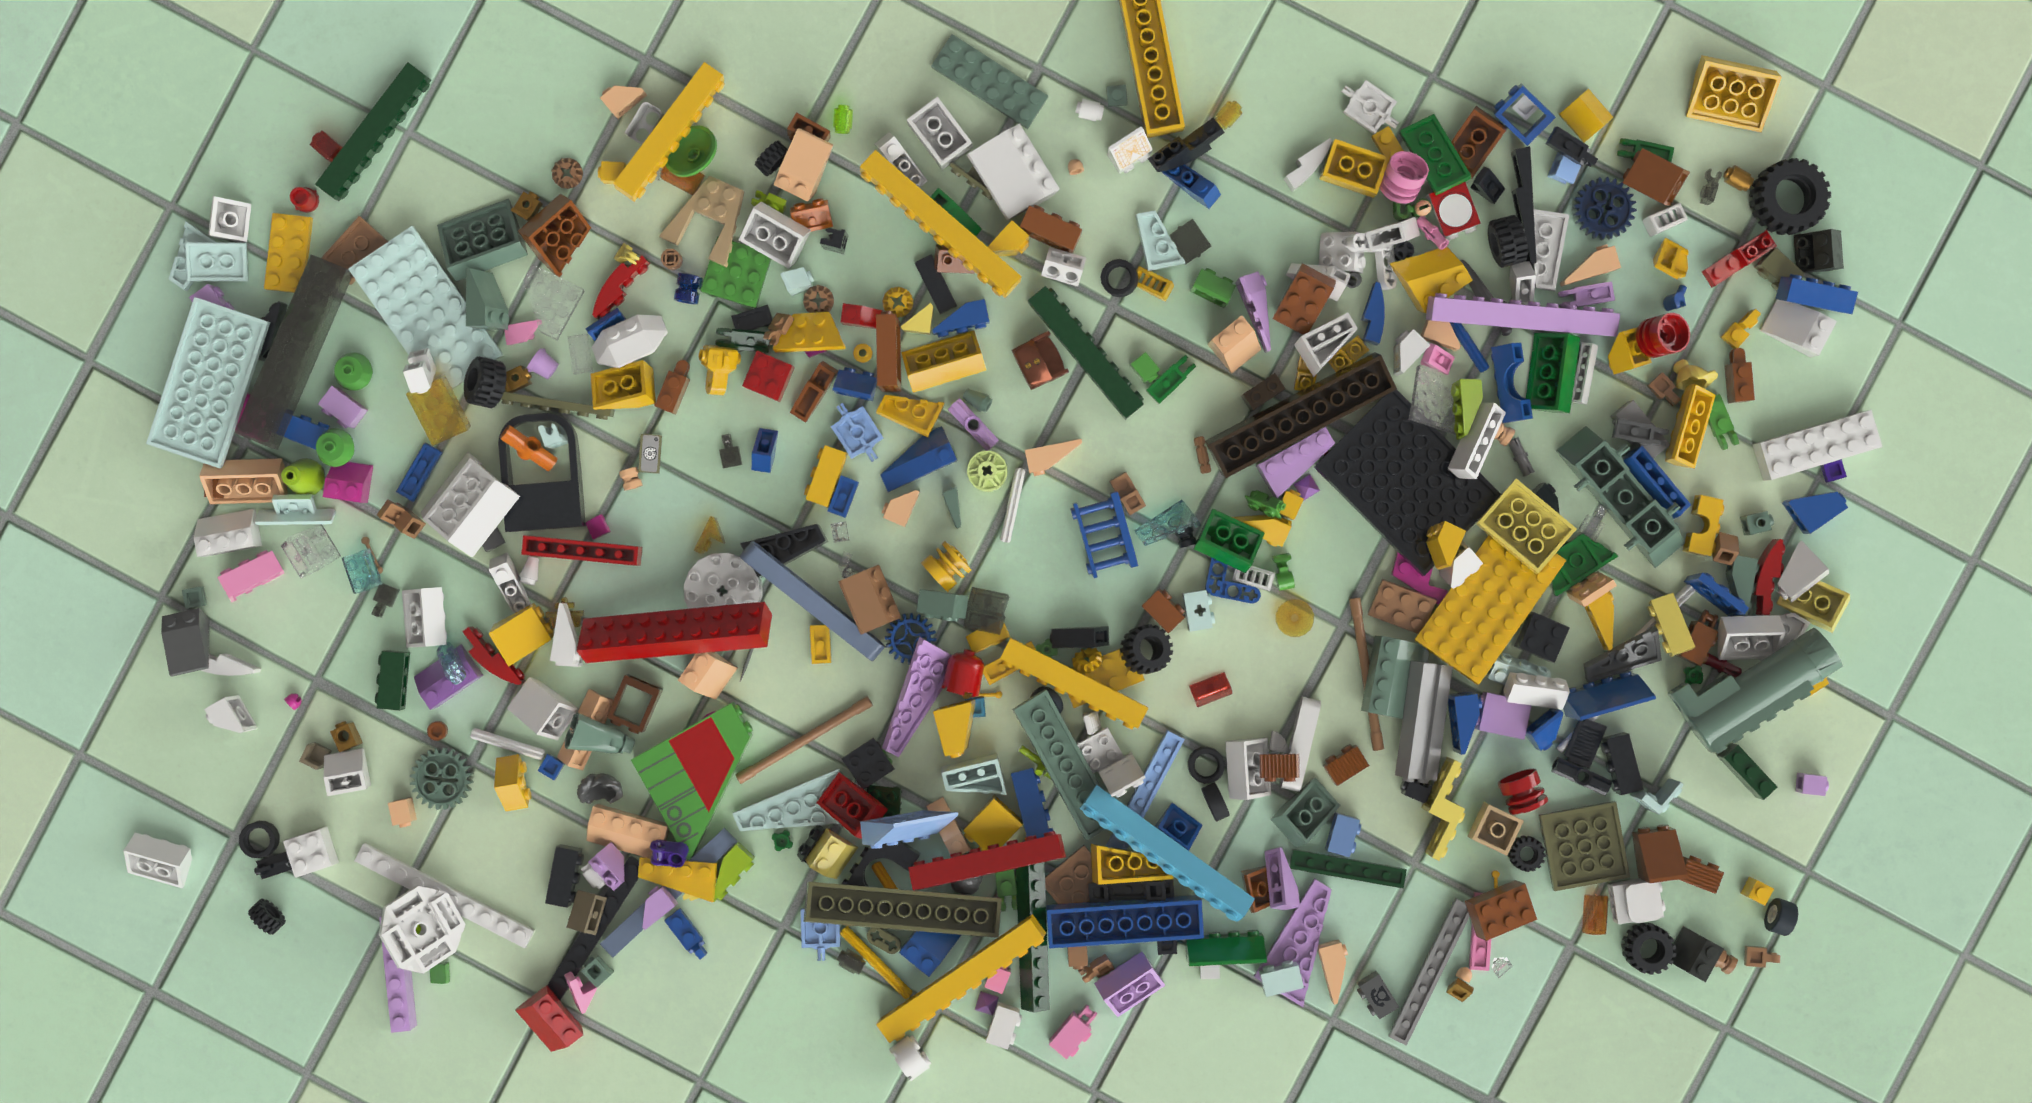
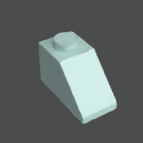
[780,267,814,296]

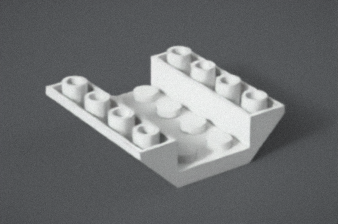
[421,452,520,557]

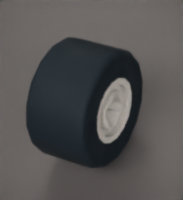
[1764,898,1799,936]

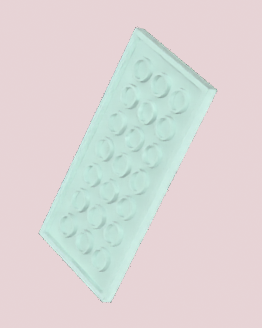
[348,226,504,397]
[146,297,270,469]

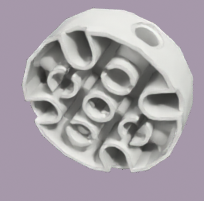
[684,553,763,609]

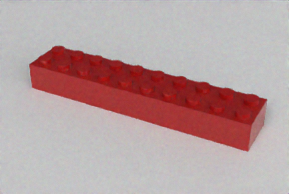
[576,601,772,663]

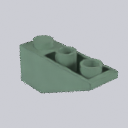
[1725,555,1759,616]

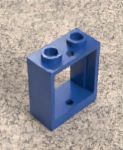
[1493,83,1556,146]

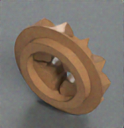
[552,158,583,189]
[803,285,834,313]

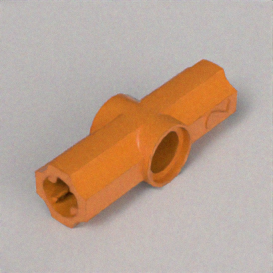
[500,425,558,472]

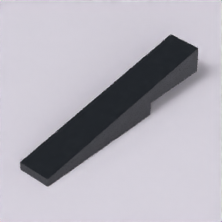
[1511,146,1536,265]

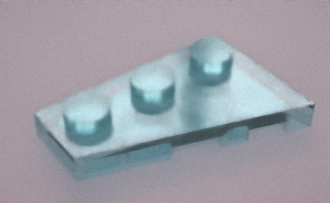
[1134,499,1201,546]

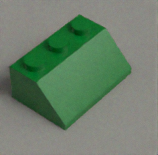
[1194,509,1265,573]

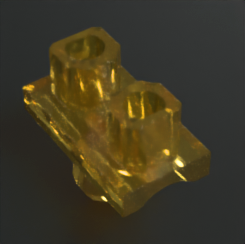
[545,597,584,628]

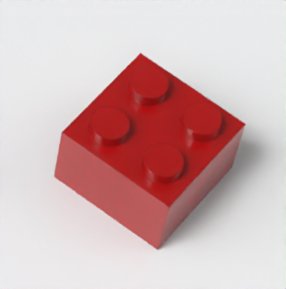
[742,351,795,402]

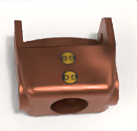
[1011,331,1069,390]

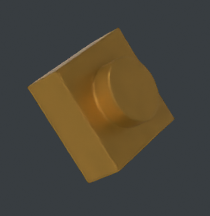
[1446,978,1474,1002]

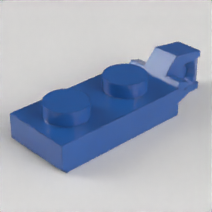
[664,908,707,959]

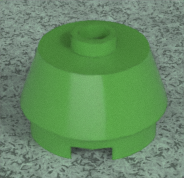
[334,352,373,391]
[316,428,355,467]

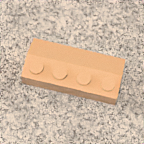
[199,458,288,504]
[586,804,670,858]

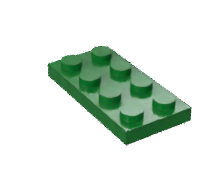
[1399,114,1471,195]

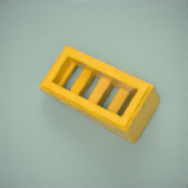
[1136,266,1174,302]

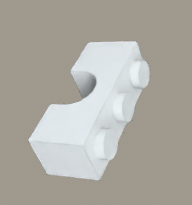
[403,348,436,394]

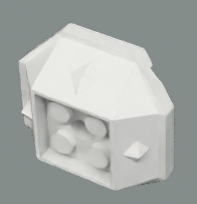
[379,886,466,973]

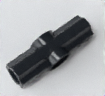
[1551,757,1612,796]

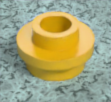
[853,344,873,363]

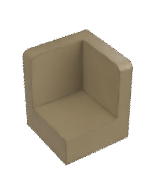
[299,742,332,770]

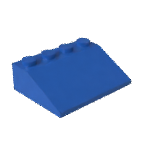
[1563,671,1656,721]

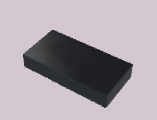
[731,305,772,330]

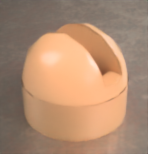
[1068,159,1084,175]
[1415,200,1431,216]
[1455,967,1472,983]

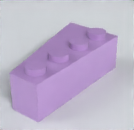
[1256,427,1335,498]

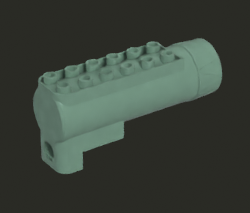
[1668,628,1843,754]

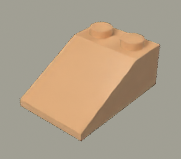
[774,128,833,202]

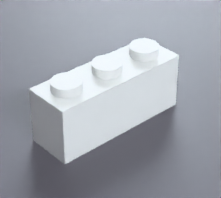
[1503,672,1570,710]

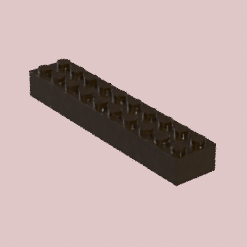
[1205,352,1397,478]

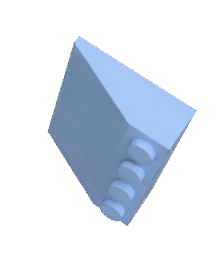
[860,810,958,849]

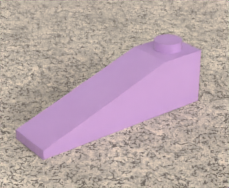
[1235,272,1271,353]

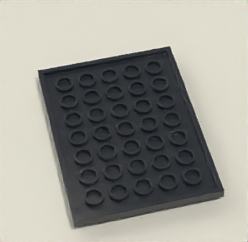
[1314,389,1501,576]

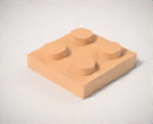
[1566,571,1617,607]

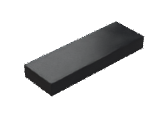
[915,254,957,315]

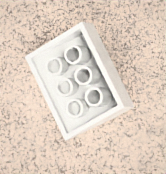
[967,124,1060,221]

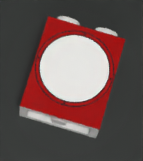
[1425,182,1481,241]

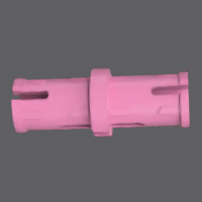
[1416,216,1449,250]

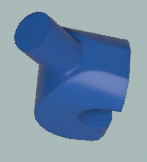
[1663,285,1687,311]

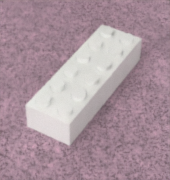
[1752,410,1882,481]

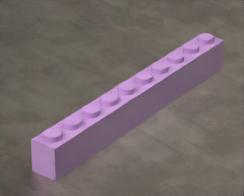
[1426,293,1620,337]

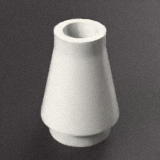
[519,556,539,586]

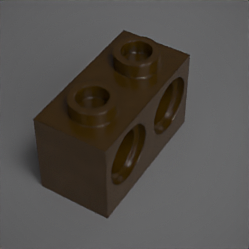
[1241,373,1286,412]

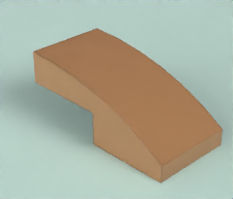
[1109,472,1146,515]

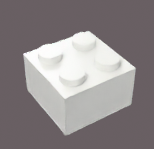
[283,827,339,878]

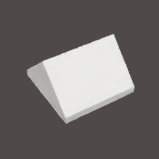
[208,196,251,242]

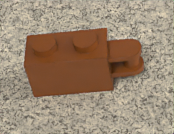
[1725,348,1755,404]
[654,360,690,415]
[1676,609,1718,666]

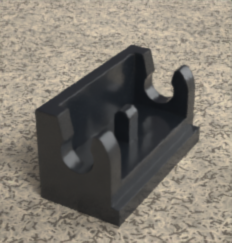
[820,228,848,254]

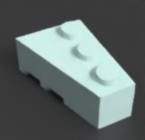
[941,753,1007,795]

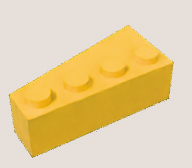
[1091,843,1173,885]

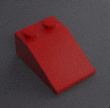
[817,772,888,839]

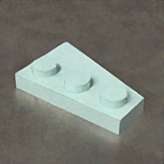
[1135,210,1186,271]
[169,221,216,291]

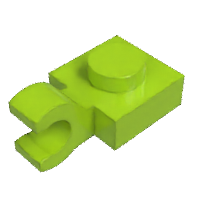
[751,190,787,214]

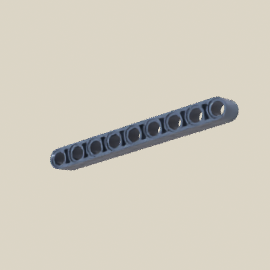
[740,541,886,661]
[600,827,738,958]

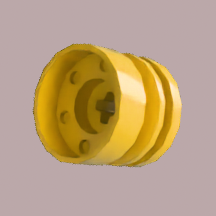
[921,541,972,592]

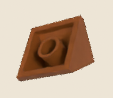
[1241,866,1270,913]

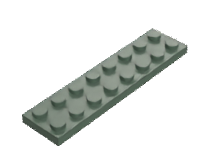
[1012,689,1105,841]

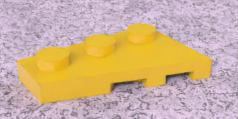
[876,395,945,437]

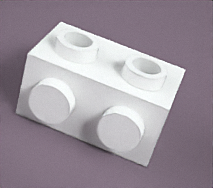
[986,1002,1022,1050]

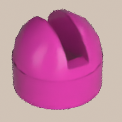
[284,693,302,710]

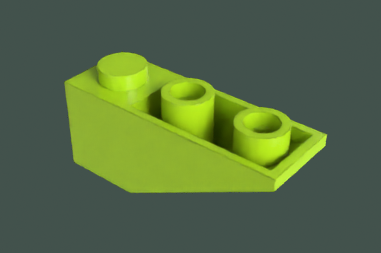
[1451,379,1483,440]
[714,842,755,902]

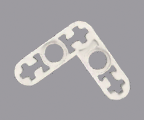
[1346,233,1397,291]

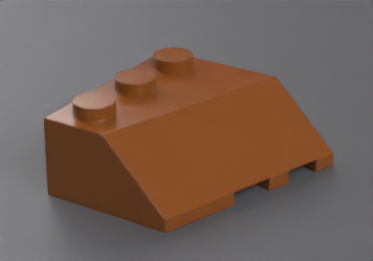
[518,194,591,278]

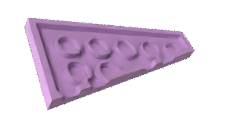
[882,636,952,757]
[1254,878,1332,1007]

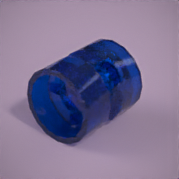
[673,273,703,305]

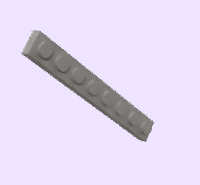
[1388,898,1470,1046]

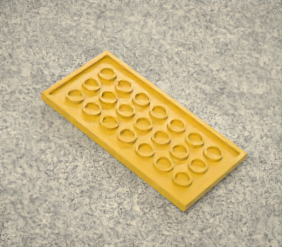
[1414,535,1566,685]

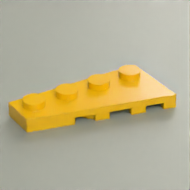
[638,857,717,902]

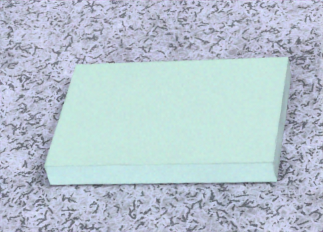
[185,242,249,281]

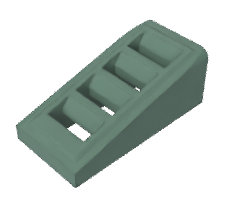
[942,488,961,529]

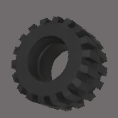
[1488,215,1528,268]
[464,356,507,408]
[1120,624,1173,675]
[1621,923,1676,975]

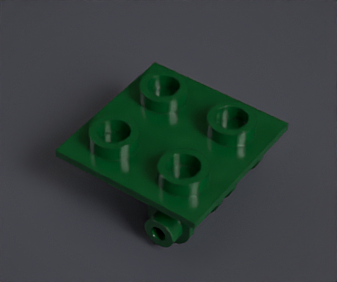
[867,785,902,817]

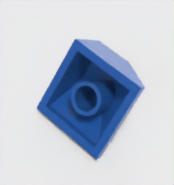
[1525,708,1564,751]
[1155,803,1203,851]

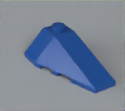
[880,426,958,492]

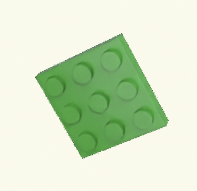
[700,236,772,309]

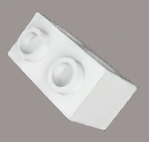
[1041,247,1086,286]

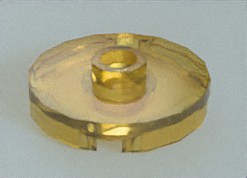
[1276,599,1314,637]

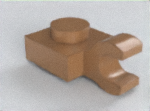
[763,313,794,346]
[1647,372,1681,406]
[1744,946,1780,968]
[1078,954,1115,983]

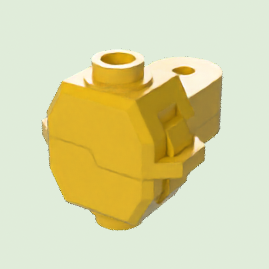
[699,345,741,396]

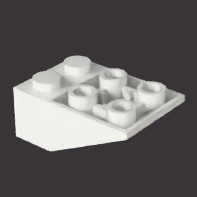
[1098,752,1146,798]

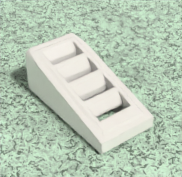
[1643,203,1688,237]
[1232,566,1275,591]
[1082,711,1101,735]

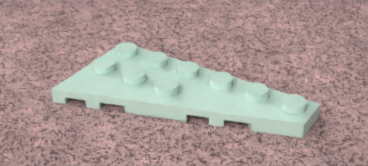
[732,768,841,831]

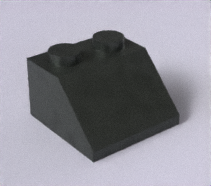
[1671,926,1724,982]

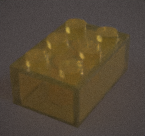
[406,375,471,446]

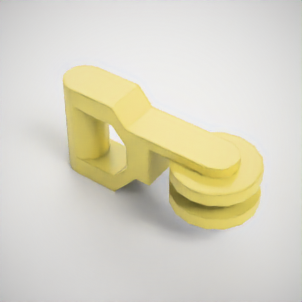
[613,243,640,265]

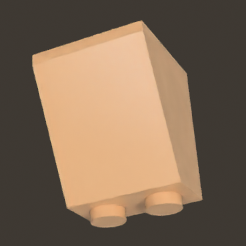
[1208,315,1262,374]
[678,652,738,699]

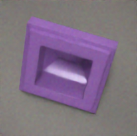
[1294,475,1320,501]
[975,991,999,1016]

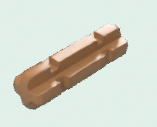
[1194,436,1211,474]

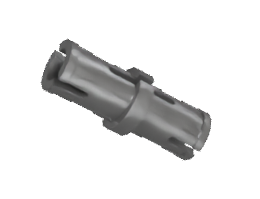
[1508,437,1535,477]

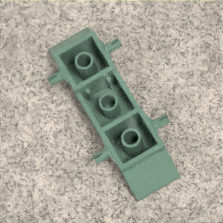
[1556,426,1685,568]

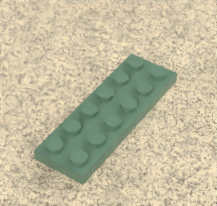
[931,34,1048,129]

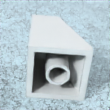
[507,677,579,741]

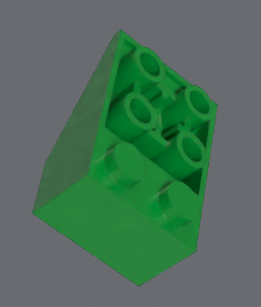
[914,188,982,237]

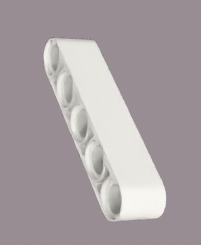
[1280,696,1321,792]

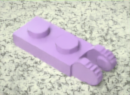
[1558,282,1615,308]

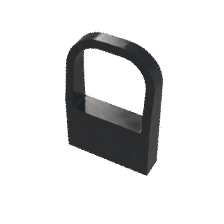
[498,413,586,532]

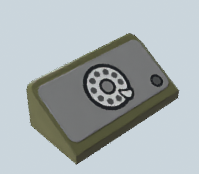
[638,434,662,474]

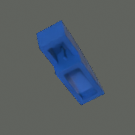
[1361,282,1385,346]

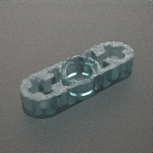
[437,642,466,685]

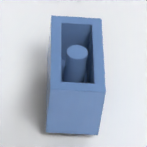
[1325,812,1361,857]

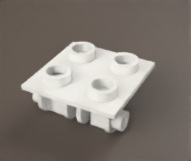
[1077,727,1124,773]

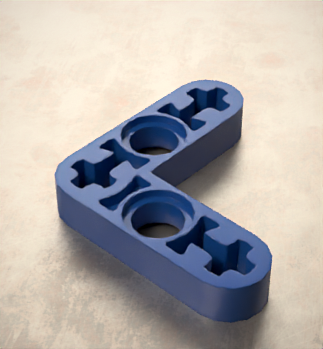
[1205,557,1261,603]

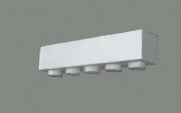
[1572,343,1598,404]

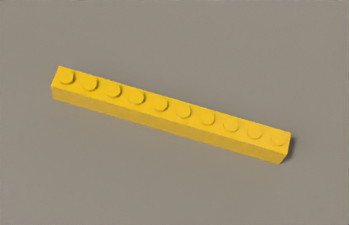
[860,150,1022,298]
[876,914,1046,1043]

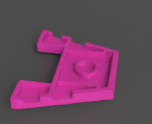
[1391,552,1448,605]

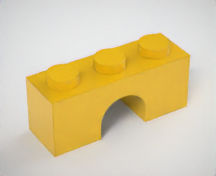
[1682,495,1724,556]

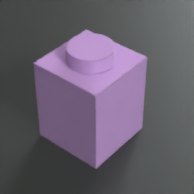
[1795,772,1829,796]

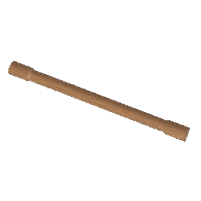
[1349,597,1384,751]
[735,696,873,784]

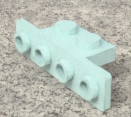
[255,494,336,525]
[1487,652,1551,685]

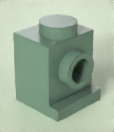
[1740,511,1774,535]
[581,955,614,988]

